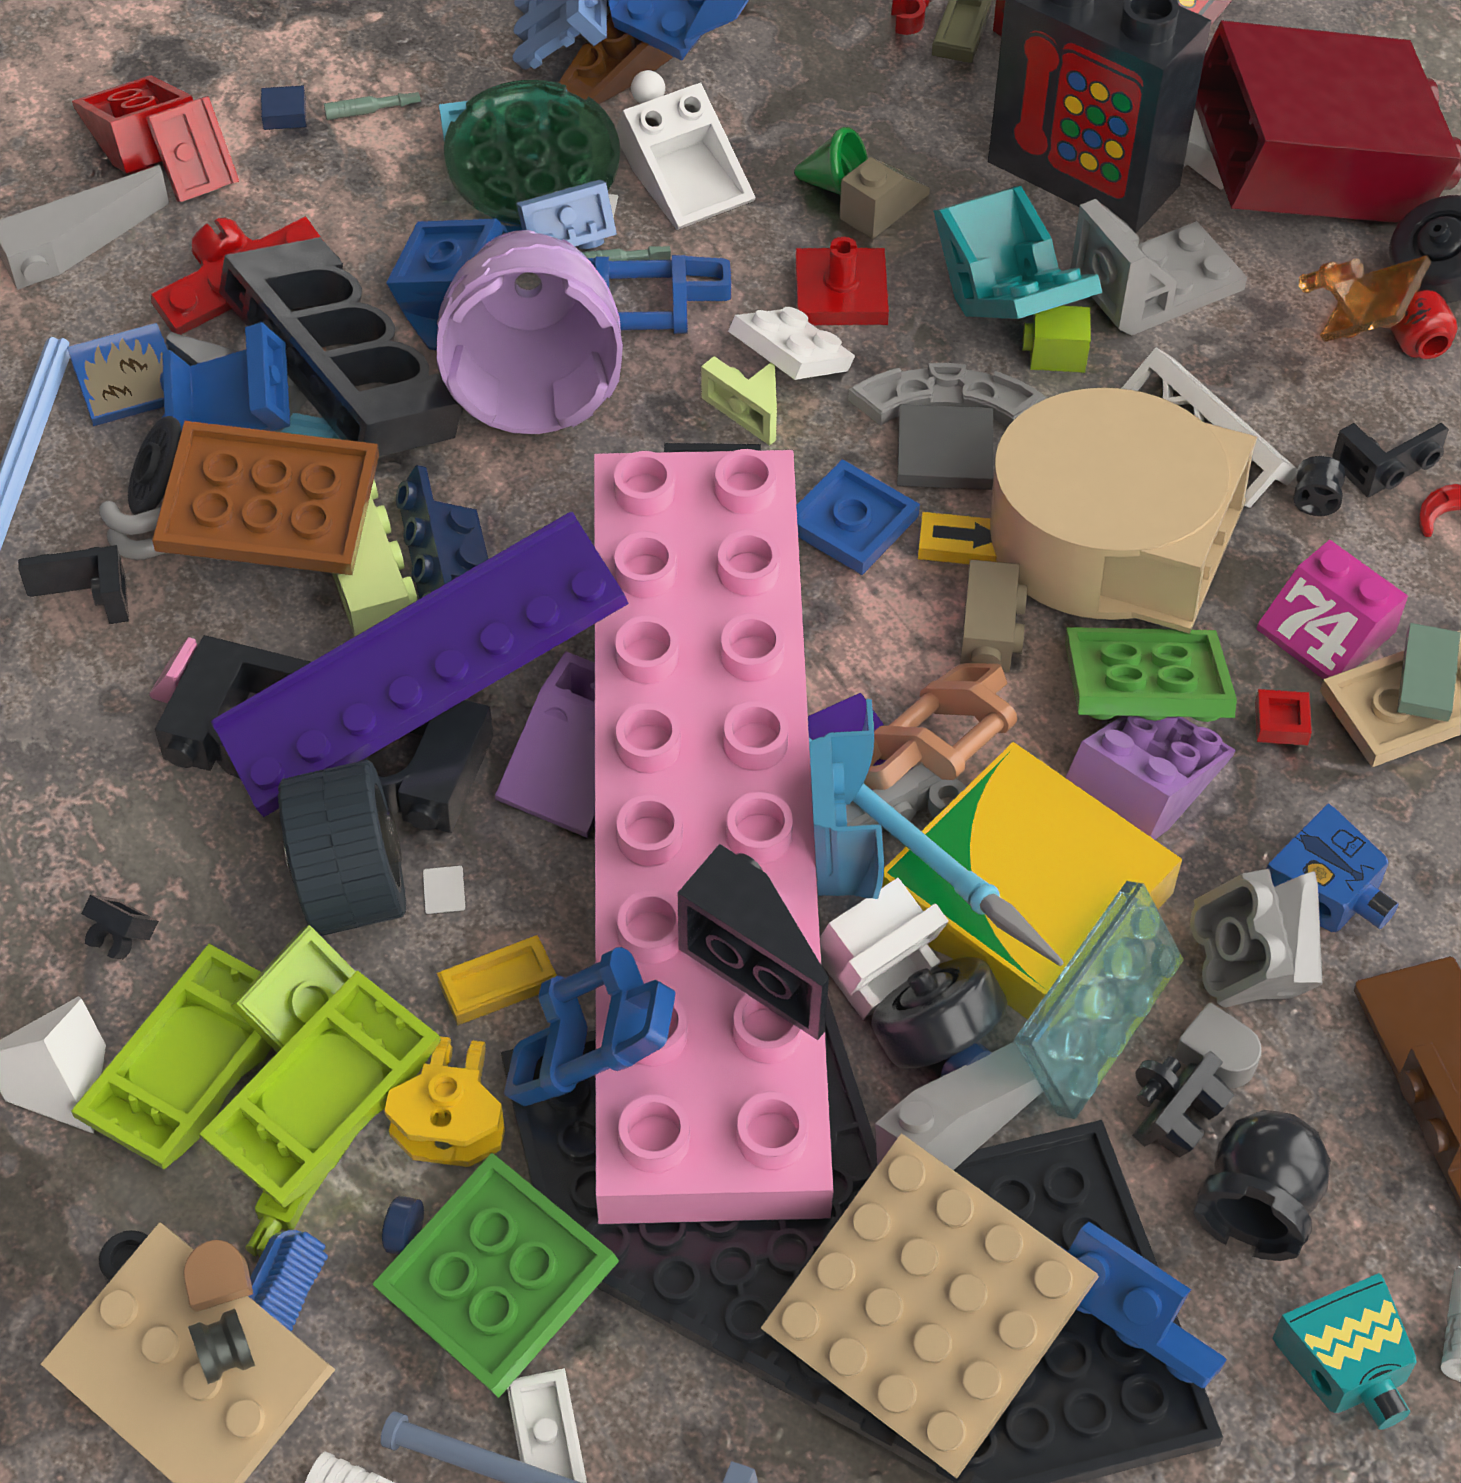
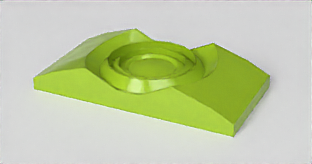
[71,944,271,1170]
[199,970,441,1208]

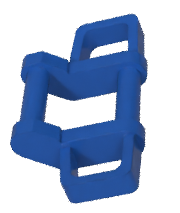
[589,255,731,334]
[504,947,676,1106]

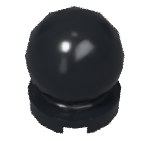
[1194,1110,1331,1261]

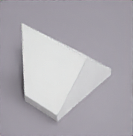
[0,996,106,1134]

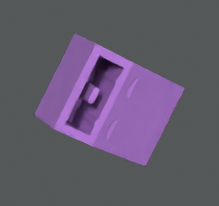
[495,651,595,838]
[1065,716,1236,840]

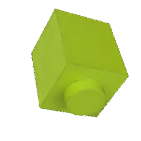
[1022,306,1091,373]

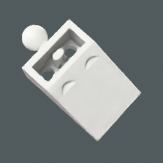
[614,70,756,230]

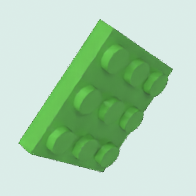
[1065,627,1237,722]
[372,1153,619,1398]

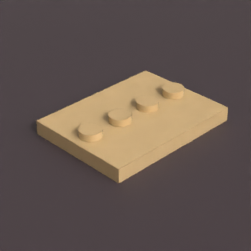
[41,1222,335,1483]

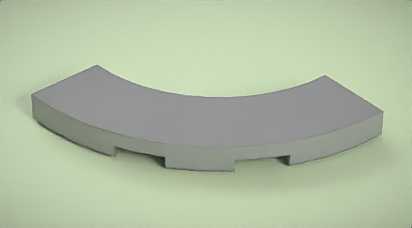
[848,363,1046,427]

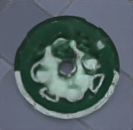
[444,80,620,226]

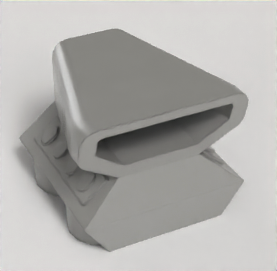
[1190,869,1323,1008]

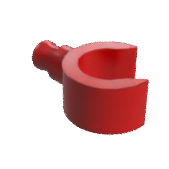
[891,0,933,35]

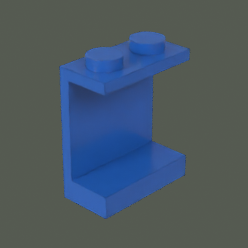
[160,322,290,431]

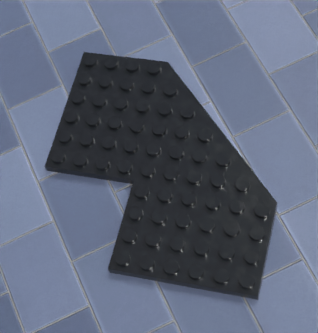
[501,996,1223,1483]

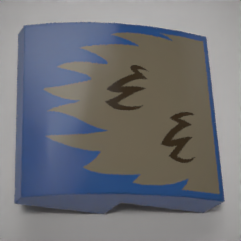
[67,323,168,426]

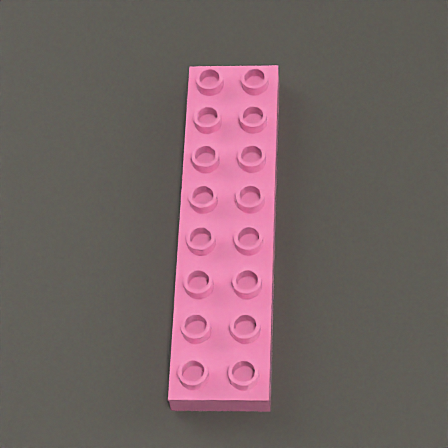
[594,449,833,1224]

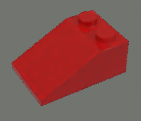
[72,75,193,175]

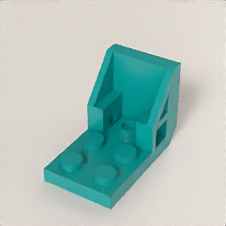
[933,186,1102,319]

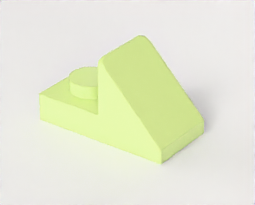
[701,356,777,446]

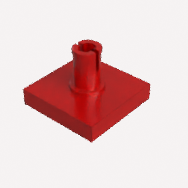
[795,237,889,325]

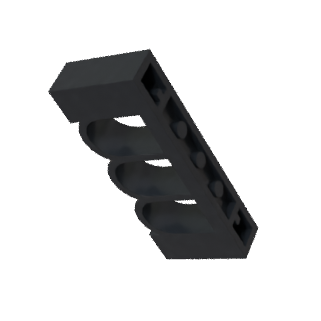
[219,237,463,457]
[154,635,494,833]

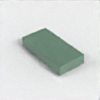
[1397,623,1461,722]

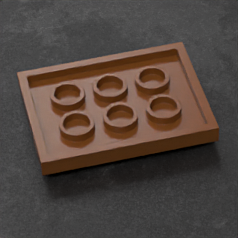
[152,421,379,575]

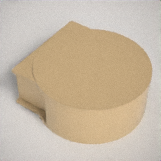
[990,388,1257,634]

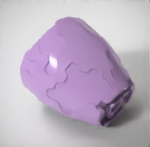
[436,230,623,434]

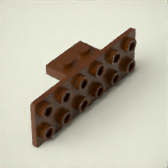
[1354,956,1461,1209]

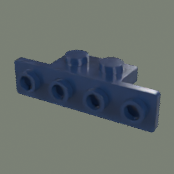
[396,465,489,599]

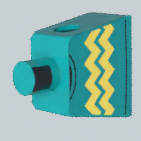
[1272,1273,1417,1430]

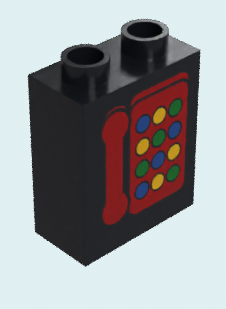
[988,0,1211,234]

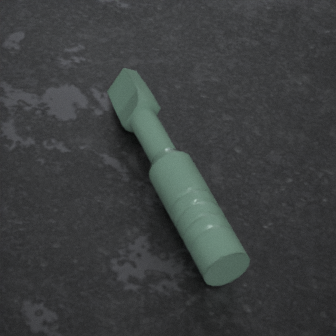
[324,92,421,120]
[582,246,671,261]

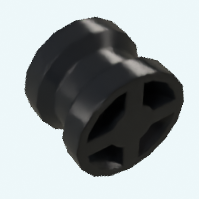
[1293,456,1345,516]

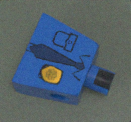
[1266,803,1399,932]

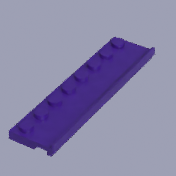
[211,512,629,818]

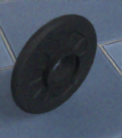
[128,416,182,515]

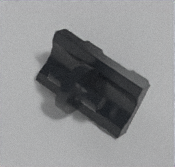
[1132,1051,1234,1157]

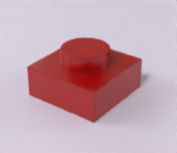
[1255,689,1312,745]

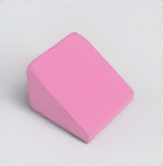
[149,637,198,703]

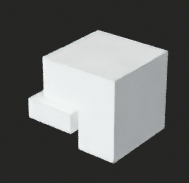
[820,878,949,1020]

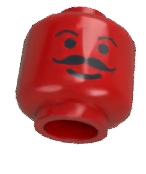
[1388,290,1458,359]

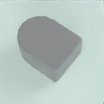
[1175,1003,1261,1089]

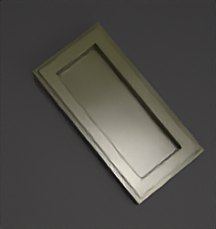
[932,0,992,63]

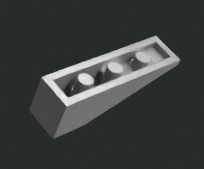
[0,165,169,290]
[875,1037,1067,1170]

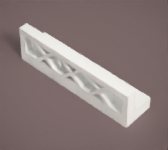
[1121,348,1297,508]

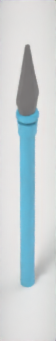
[809,738,1064,966]

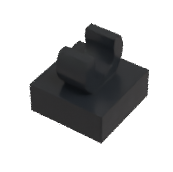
[81,894,159,960]

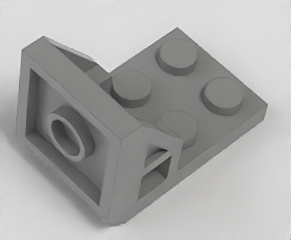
[1070,199,1247,335]

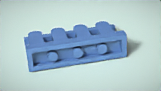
[513,0,607,70]

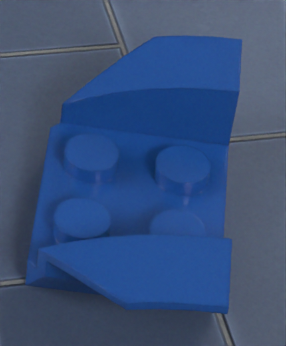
[608,0,749,61]
[386,219,522,351]

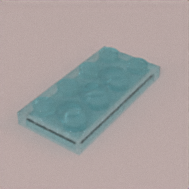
[1014,881,1184,1119]

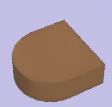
[184,1240,253,1312]

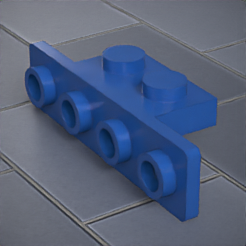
[1055,1222,1226,1388]

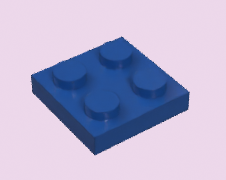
[796,459,920,575]

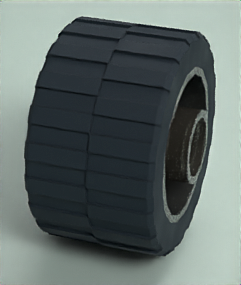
[278,760,406,936]

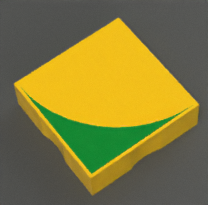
[882,742,1182,1031]

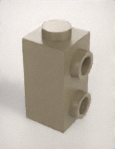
[960,560,1027,673]

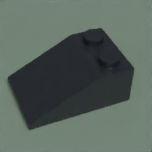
[677,844,829,1040]

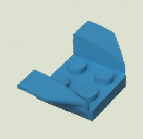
[809,699,884,899]

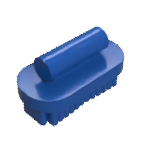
[249,1230,328,1332]

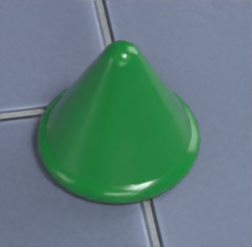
[794,127,868,195]

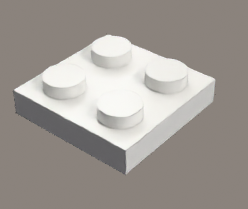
[728,307,855,380]

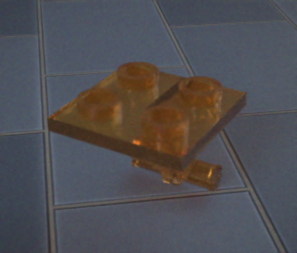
[1299,256,1431,342]

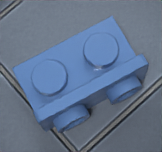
[516,179,617,249]

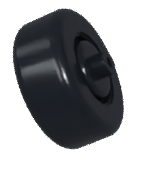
[1389,195,1461,303]
[871,957,1007,1069]

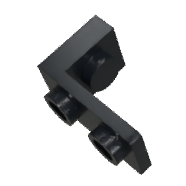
[1332,423,1449,498]
[18,545,129,624]

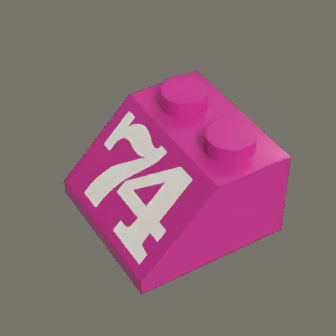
[1256,540,1408,680]

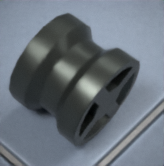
[188,1308,255,1384]

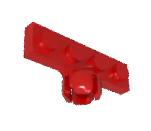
[151,216,324,335]

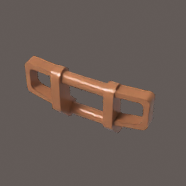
[864,663,1017,790]

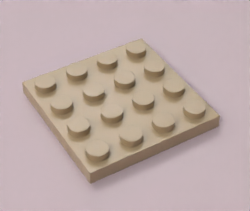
[761,1133,1099,1478]

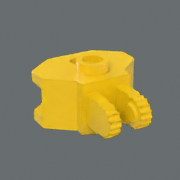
[384,1036,505,1167]

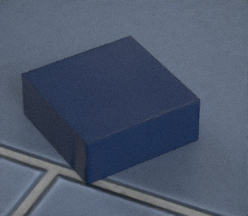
[261,85,307,130]

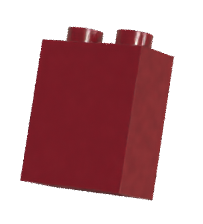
[1195,20,1461,223]

